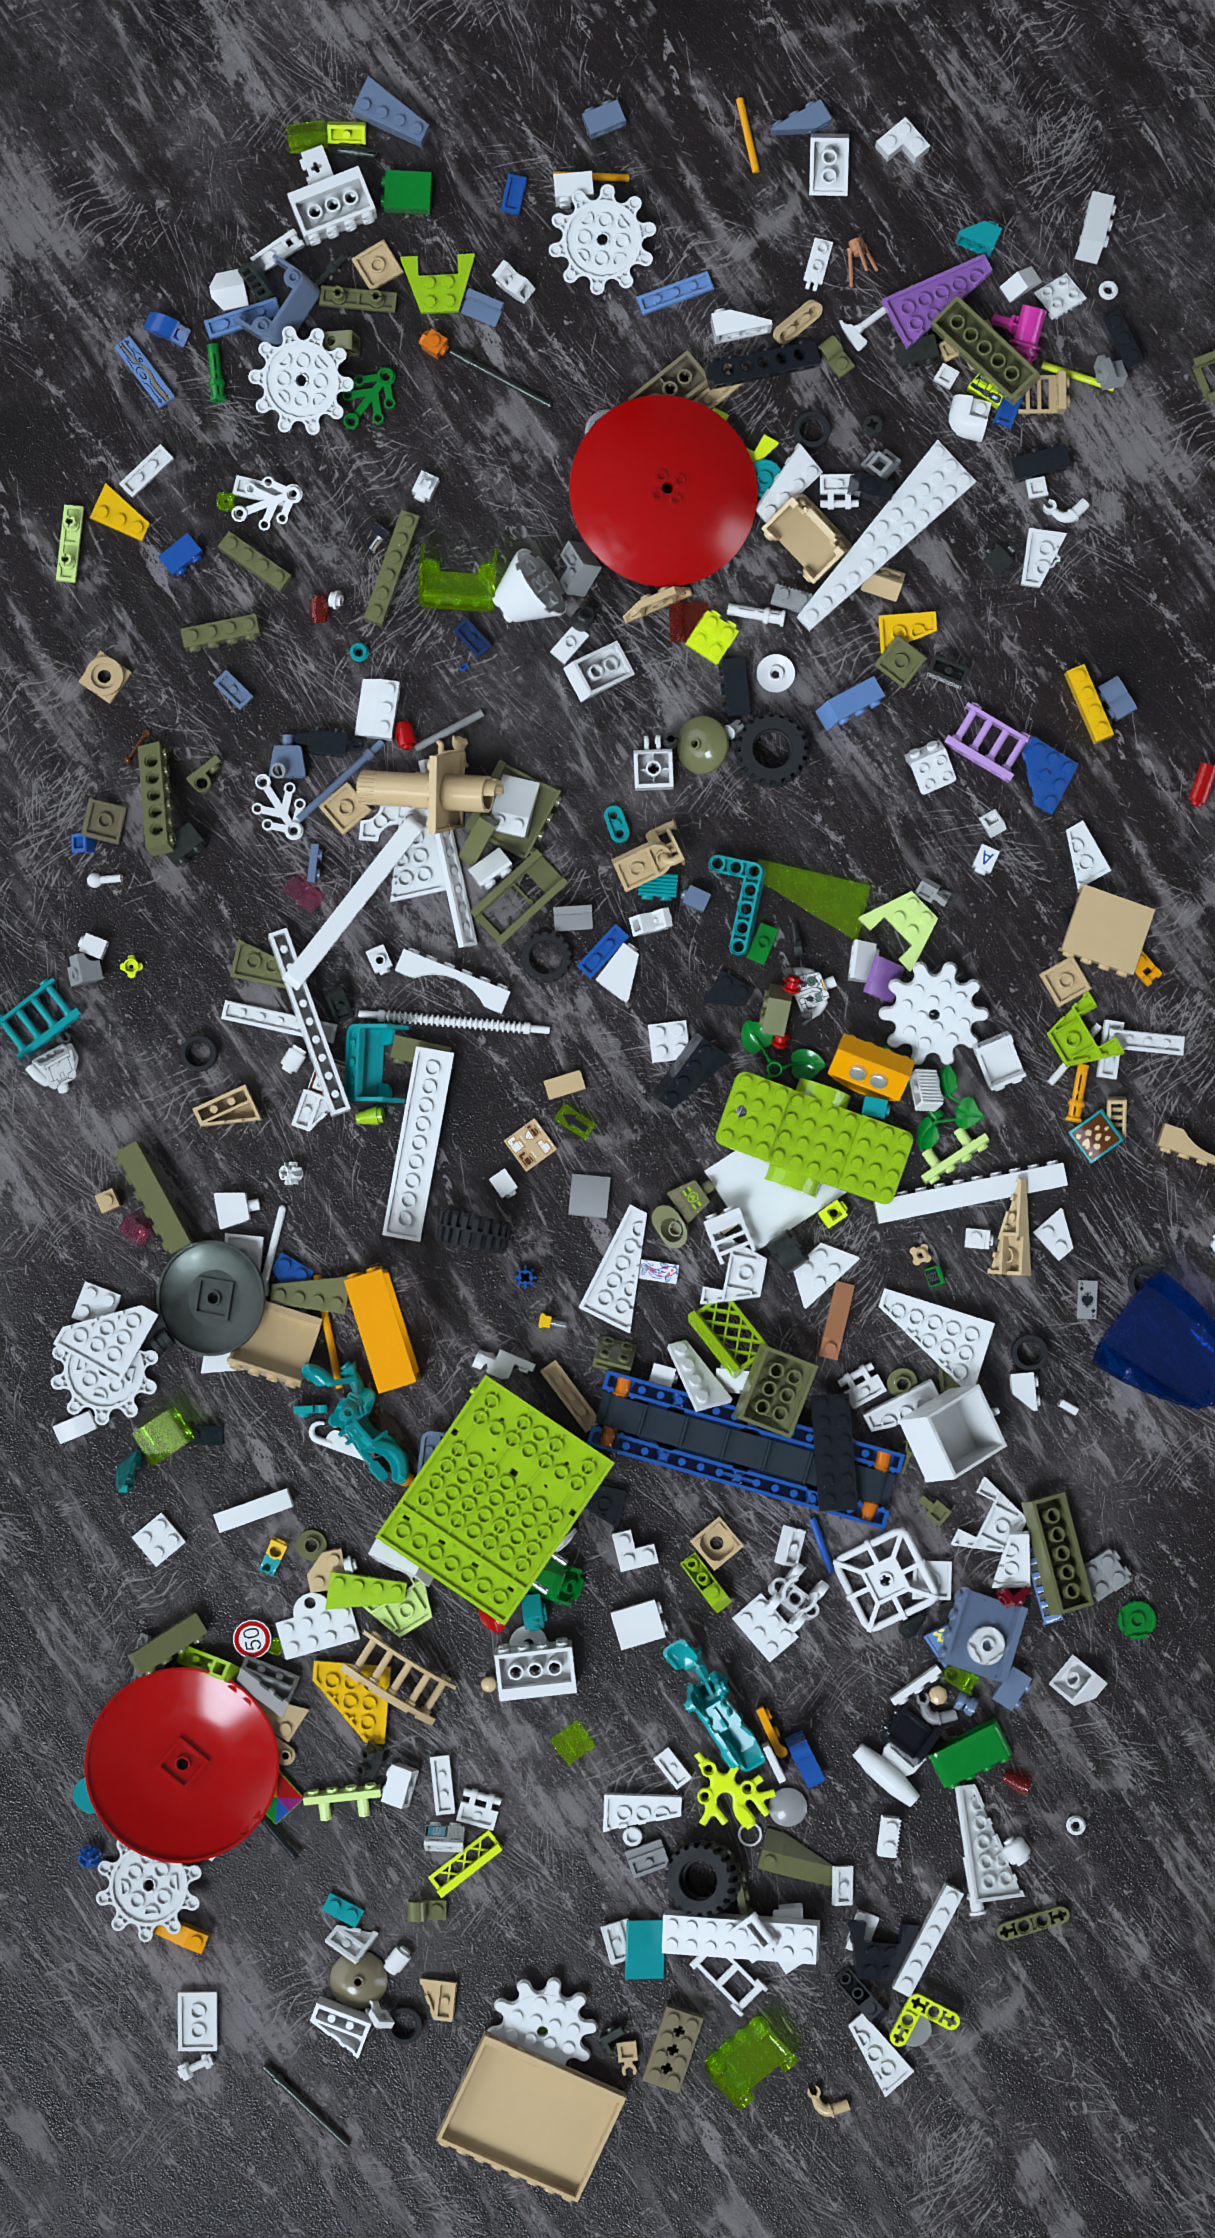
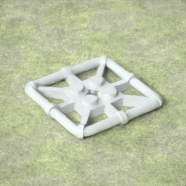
[832,1527,940,1633]

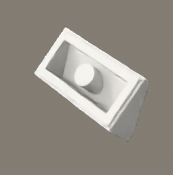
[774,1525,806,1567]

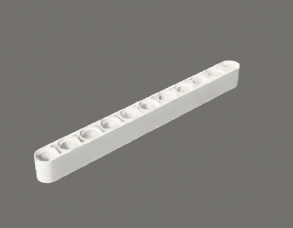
[282,815,425,991]

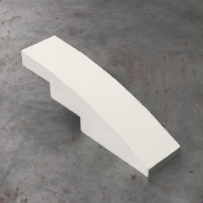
[213,1488,294,1533]

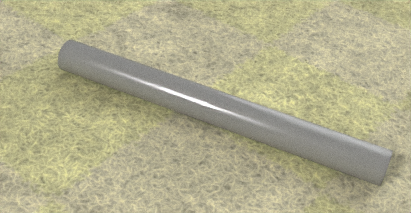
[414,709,484,752]

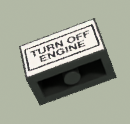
[926,654,970,690]

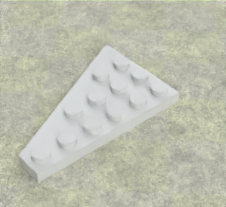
[879,1288,995,1387]

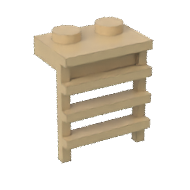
[1018,371,1070,415]

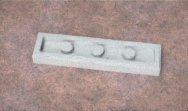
[1108,1029,1185,1056]

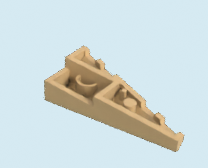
[987,1179,1031,1276]

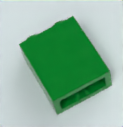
[381,170,432,215]

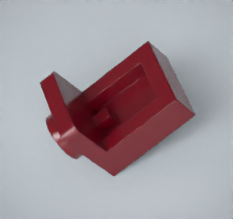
[996,1586,1031,1608]

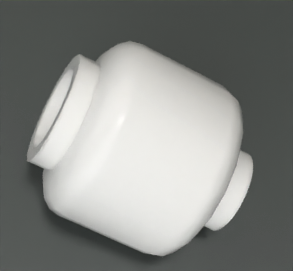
[1002,1836,1031,1866]

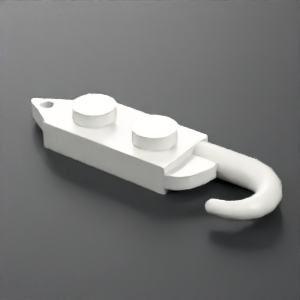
[309,1421,382,1461]

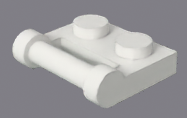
[728,1911,780,1964]

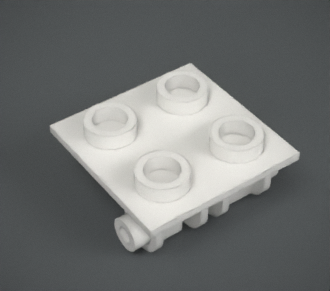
[1034,273,1086,320]

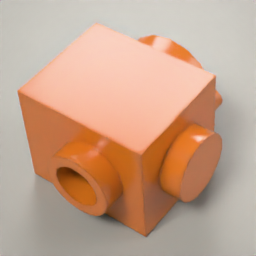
[419,328,449,360]

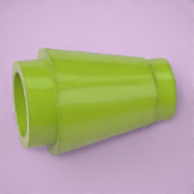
[355,1106,385,1125]

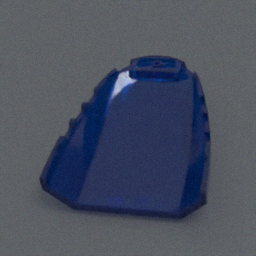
[1092,1270,1215,1409]

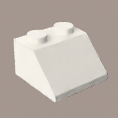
[848,939,879,983]

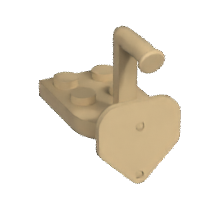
[611,819,685,892]

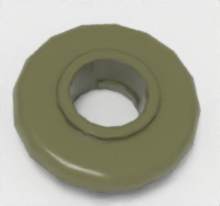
[887,1368,917,1396]
[296,1530,327,1561]

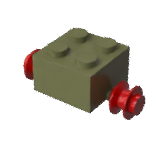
[759,974,803,1049]

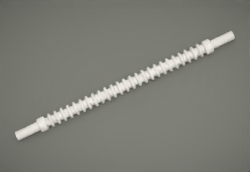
[358,1009,550,1034]

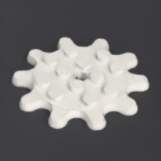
[549,184,656,295]
[248,326,354,435]
[879,962,989,1065]
[51,1346,158,1425]
[96,1841,202,1942]
[487,1977,598,2066]

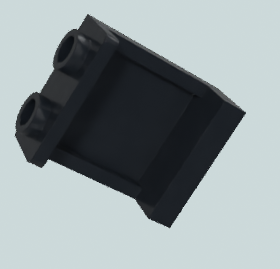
[880,1704,942,1766]

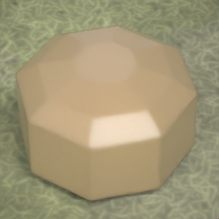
[928,1685,948,1705]

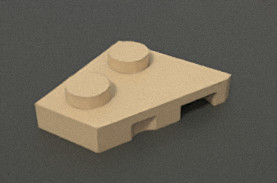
[420,1977,458,2022]

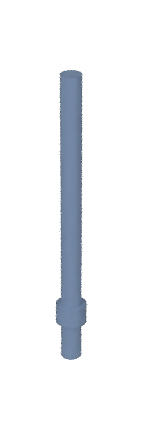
[296,739,385,822]

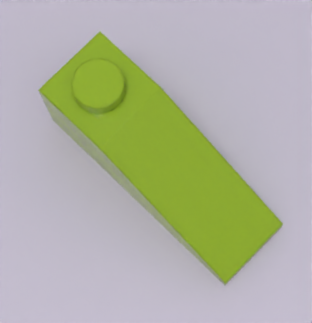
[176,1646,240,1684]

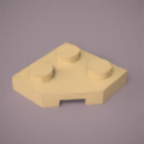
[307,1547,345,1593]

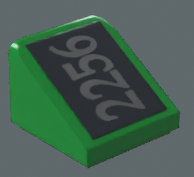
[924,1265,945,1287]

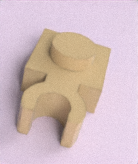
[617,2040,638,2076]

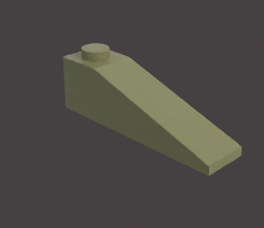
[757,1828,833,1887]

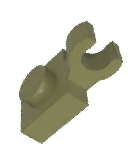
[917,1495,952,1527]

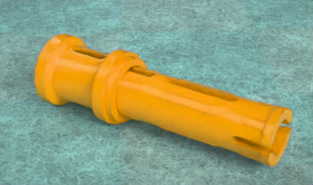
[1065,1064,1090,1123]

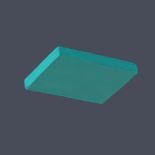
[625,1919,664,1979]

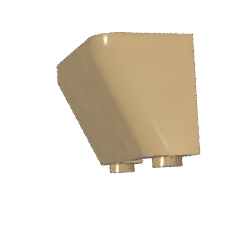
[761,493,853,584]

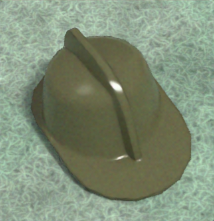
[652,1205,689,1249]

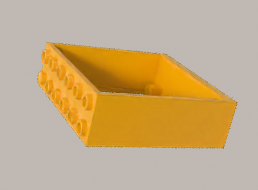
[344,1266,422,1394]

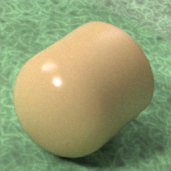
[481,1676,496,1692]

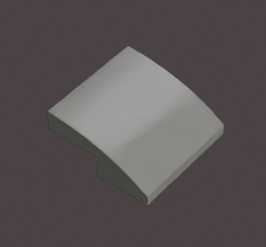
[568,1174,611,1219]

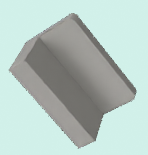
[553,905,593,932]

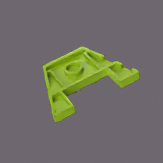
[400,253,475,314]
[1047,991,1125,1067]

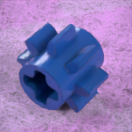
[513,1265,537,1289]
[78,1844,102,1869]

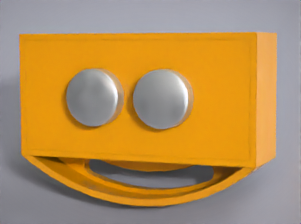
[828,1033,915,1101]

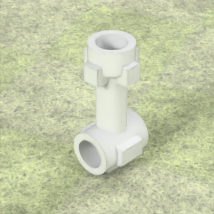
[177,2054,215,2081]

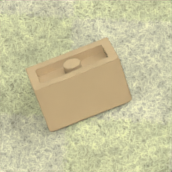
[861,566,906,602]

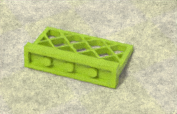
[688,1301,769,1379]

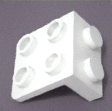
[904,740,956,795]

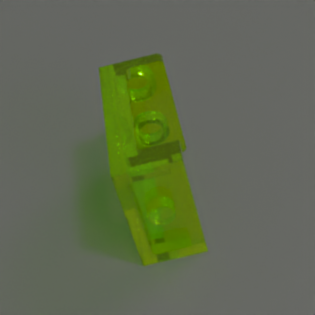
[132,1407,194,1466]

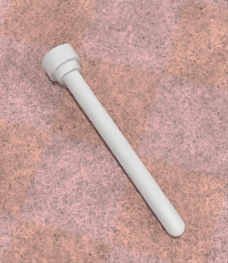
[262,1205,286,1297]

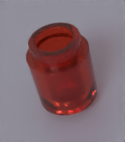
[309,595,329,623]

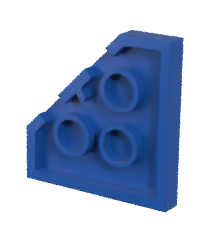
[1022,736,1079,814]

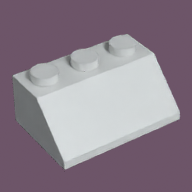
[355,679,401,741]

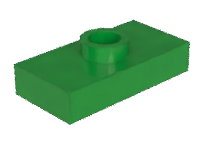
[747,922,779,965]

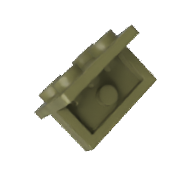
[592,1336,637,1375]

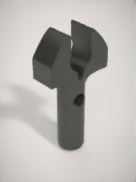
[790,922,803,958]

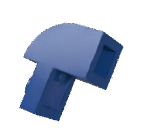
[143,311,191,348]

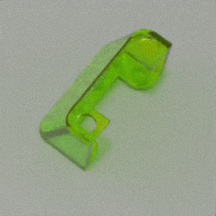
[705,2016,799,2111]

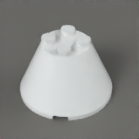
[492,548,567,623]

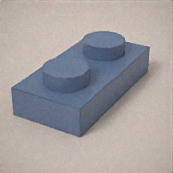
[213,670,254,711]
[307,843,323,884]

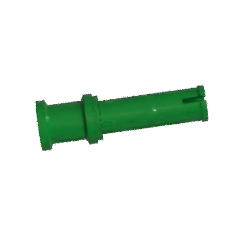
[207,343,227,403]

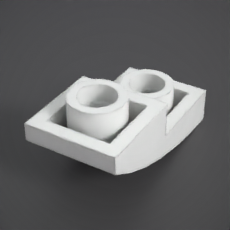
[53,1410,98,1444]

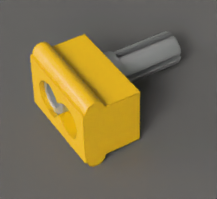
[538,1313,567,1328]

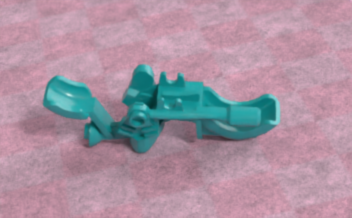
[301,1361,409,1484]
[663,1639,765,1772]

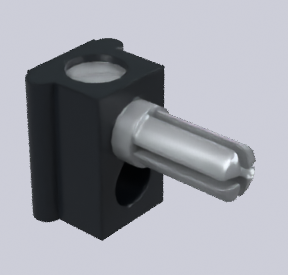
[369,520,393,551]

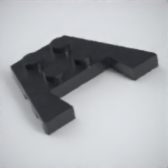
[847,1919,919,1981]

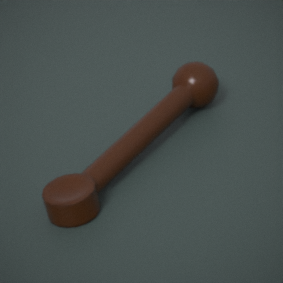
[124,729,150,764]

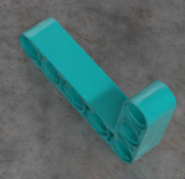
[709,855,766,955]

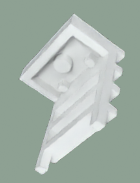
[703,1205,756,1265]

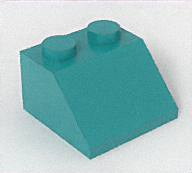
[955,221,1002,259]

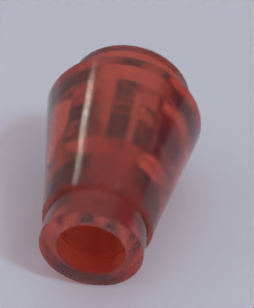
[1002,1771,1032,1795]

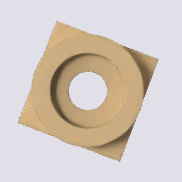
[78,651,132,704]
[690,1516,744,1571]

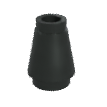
[898,1612,926,1640]

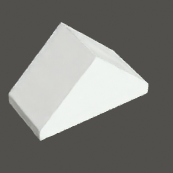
[999,266,1042,303]

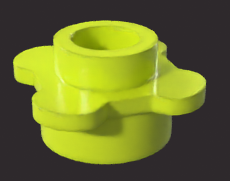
[120,955,143,978]

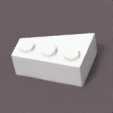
[1075,191,1116,264]
[368,1538,434,1587]
[310,1996,372,2059]

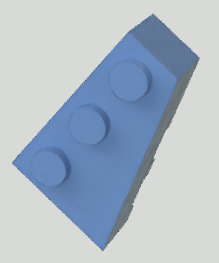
[815,676,885,731]

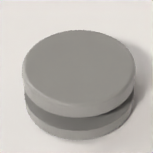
[896,2011,932,2047]

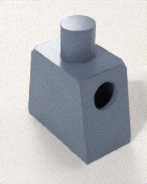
[269,734,307,778]

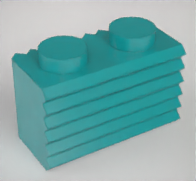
[638,873,678,902]

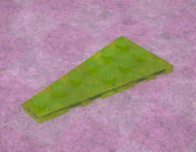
[755,859,870,940]

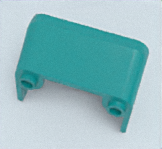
[344,1024,409,1103]

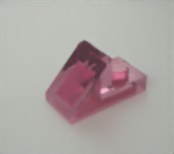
[282,876,324,914]
[117,1215,152,1248]

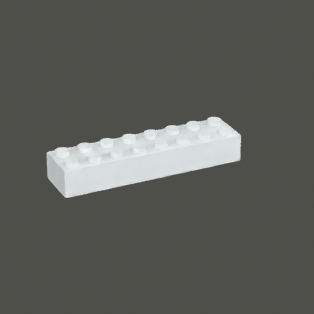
[662,1909,820,1965]

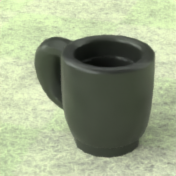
[571,605,600,632]

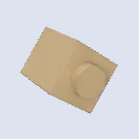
[94,1188,122,1214]

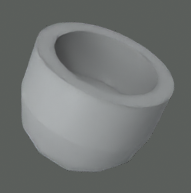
[271,763,287,778]

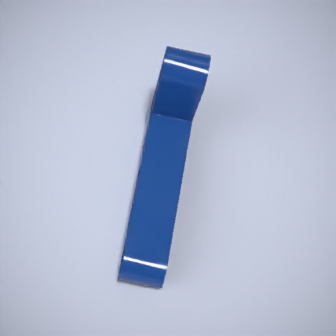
[785,1730,826,1789]

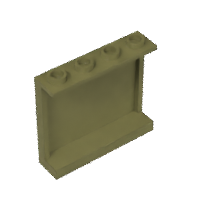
[465,760,563,860]

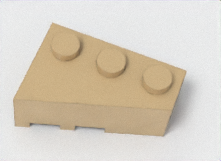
[193,1085,262,1127]

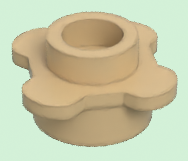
[910,1244,931,1265]

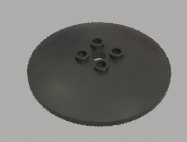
[156,1240,266,1356]

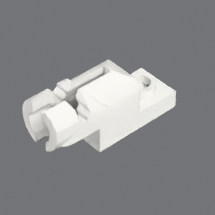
[472,1349,536,1379]

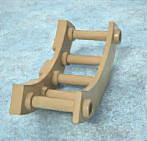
[340,1630,457,1726]

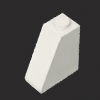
[596,943,639,1004]

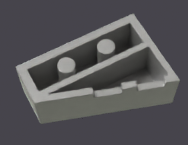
[235,1655,300,1718]

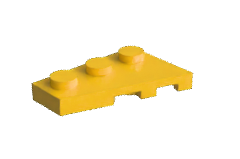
[90,483,150,542]
[878,611,937,654]

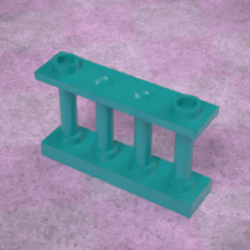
[0,978,83,1062]

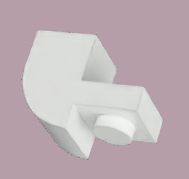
[492,260,535,304]
[629,907,673,937]

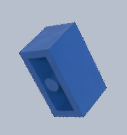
[158,533,204,577]

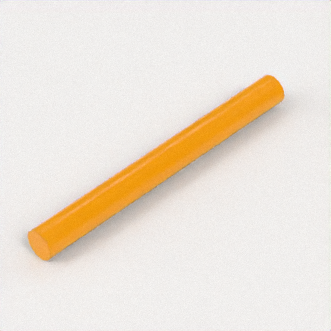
[736,97,760,173]
[553,171,629,182]

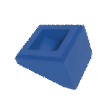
[71,833,95,853]

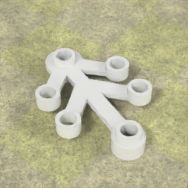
[232,476,303,531]
[252,774,306,840]

